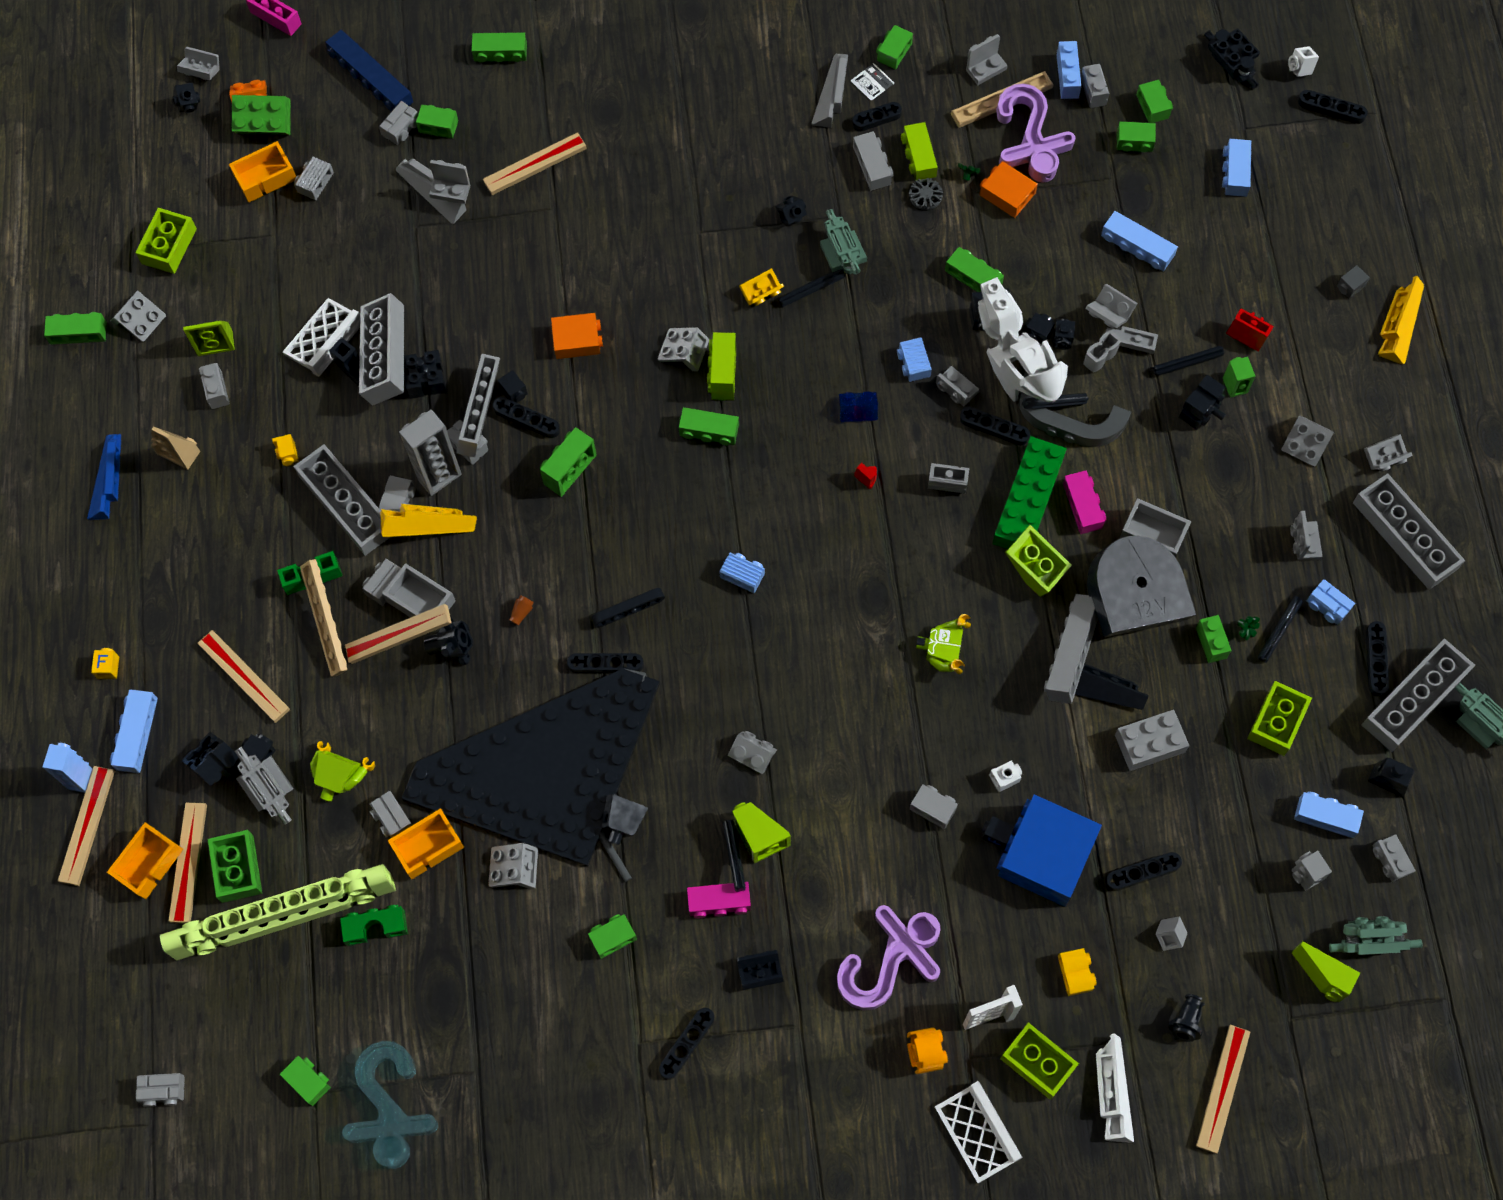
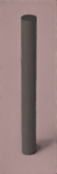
[599,830,632,882]

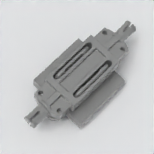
[234,747,294,825]

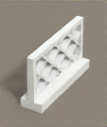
[282,298,360,377]
[963,985,1023,1030]
[935,1081,1023,1183]

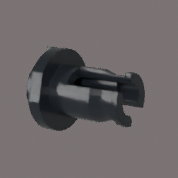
[1168,994,1205,1042]

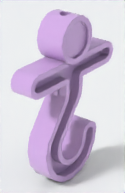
[996,84,1075,183]
[837,905,940,1010]

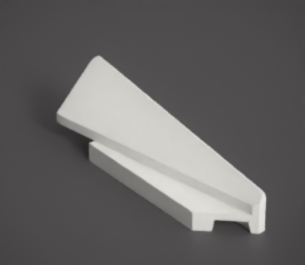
[1096,1034,1134,1142]

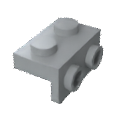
[177,47,219,80]
[1364,434,1413,472]
[728,731,777,774]

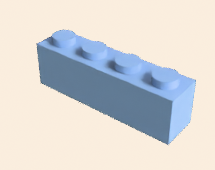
[1101,211,1178,272]
[110,690,158,773]
[43,743,93,793]

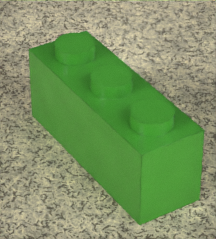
[472,33,527,62]
[945,247,1004,292]
[44,312,107,344]
[679,407,739,445]

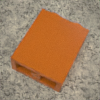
[980,161,1038,218]
[551,313,603,359]

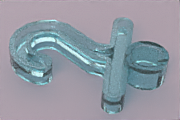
[342,1041,438,1169]

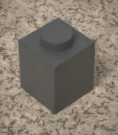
[1337,265,1370,299]

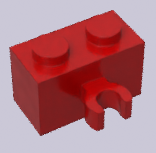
[1226,308,1274,352]

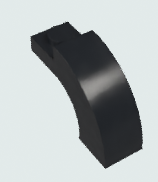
[329,337,360,385]

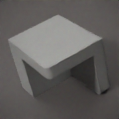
[1156,916,1187,951]

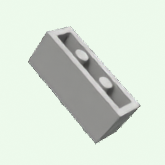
[853,131,893,191]

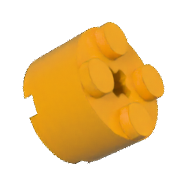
[907,1027,948,1074]

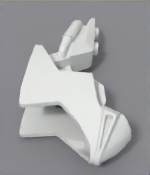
[978,277,1068,403]

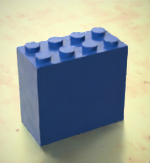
[996,794,1102,907]

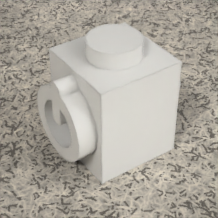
[1288,46,1319,77]

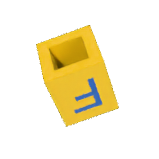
[91,648,119,679]

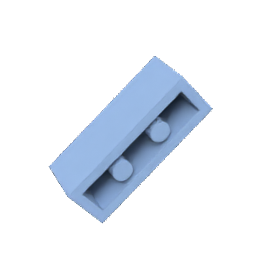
[1057,41,1081,99]
[1222,139,1251,197]
[1294,792,1364,838]

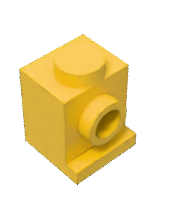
[272,434,299,466]

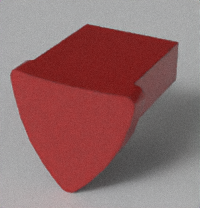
[854,463,877,489]

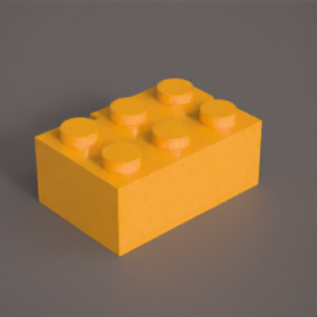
[229,141,296,202]
[388,808,464,880]
[107,822,184,899]

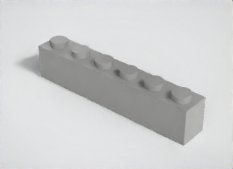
[457,354,500,457]
[1044,594,1098,704]

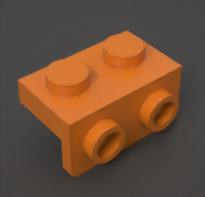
[229,80,267,102]

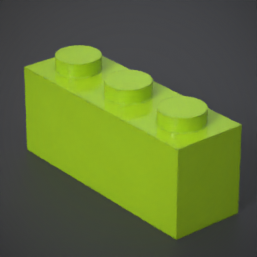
[901,122,938,181]

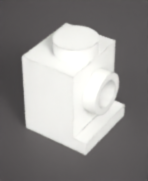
[989,760,1022,792]

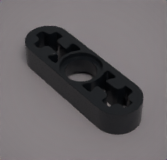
[853,102,902,131]

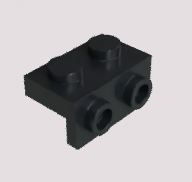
[737,950,784,990]

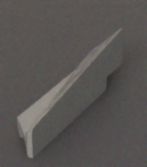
[811,53,848,128]
[396,159,466,224]

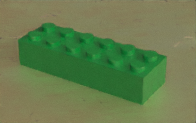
[992,436,1067,549]

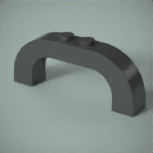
[1018,372,1131,447]

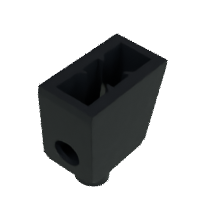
[1368,758,1414,798]
[602,794,648,845]

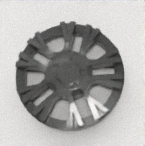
[909,178,943,210]

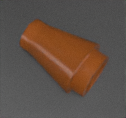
[509,595,534,626]

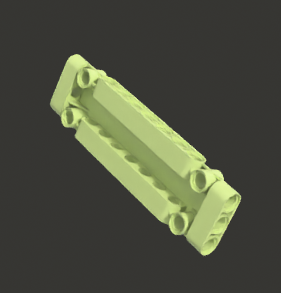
[160,864,396,960]

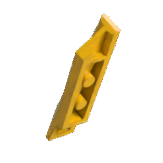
[1378,276,1424,364]
[380,504,477,537]

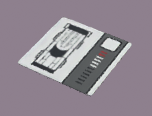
[851,63,894,101]

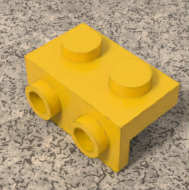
[739,268,784,306]

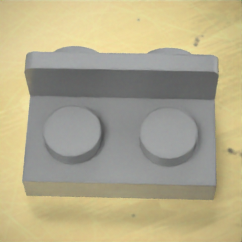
[936,366,979,407]
[1372,835,1416,882]

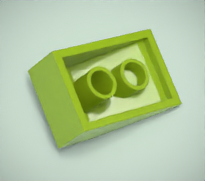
[183,321,235,356]
[1005,525,1072,596]
[1292,942,1360,1002]

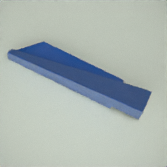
[87,434,121,520]

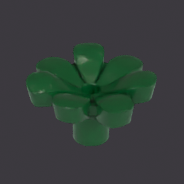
[958,163,981,181]
[1238,616,1260,640]

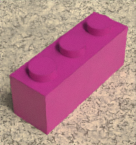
[246,0,302,36]
[1062,470,1106,534]
[687,882,751,918]

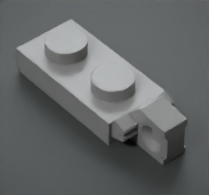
[1105,326,1158,354]

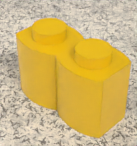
[1058,948,1097,996]

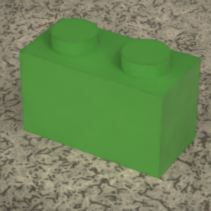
[876,25,913,70]
[1136,80,1173,123]
[416,105,458,139]
[1117,122,1156,152]
[1223,357,1255,398]
[1196,615,1232,663]
[588,914,637,959]
[280,1056,331,1106]

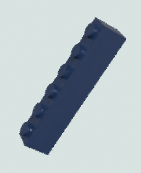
[325,30,413,111]

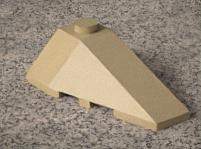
[151,427,200,470]

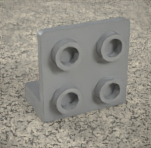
[966,34,1008,85]
[429,160,471,204]
[1085,284,1138,328]
[110,290,166,342]
[658,327,709,371]
[1281,415,1334,466]
[1290,511,1323,561]
[489,843,538,889]

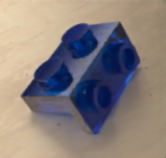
[839,391,878,422]

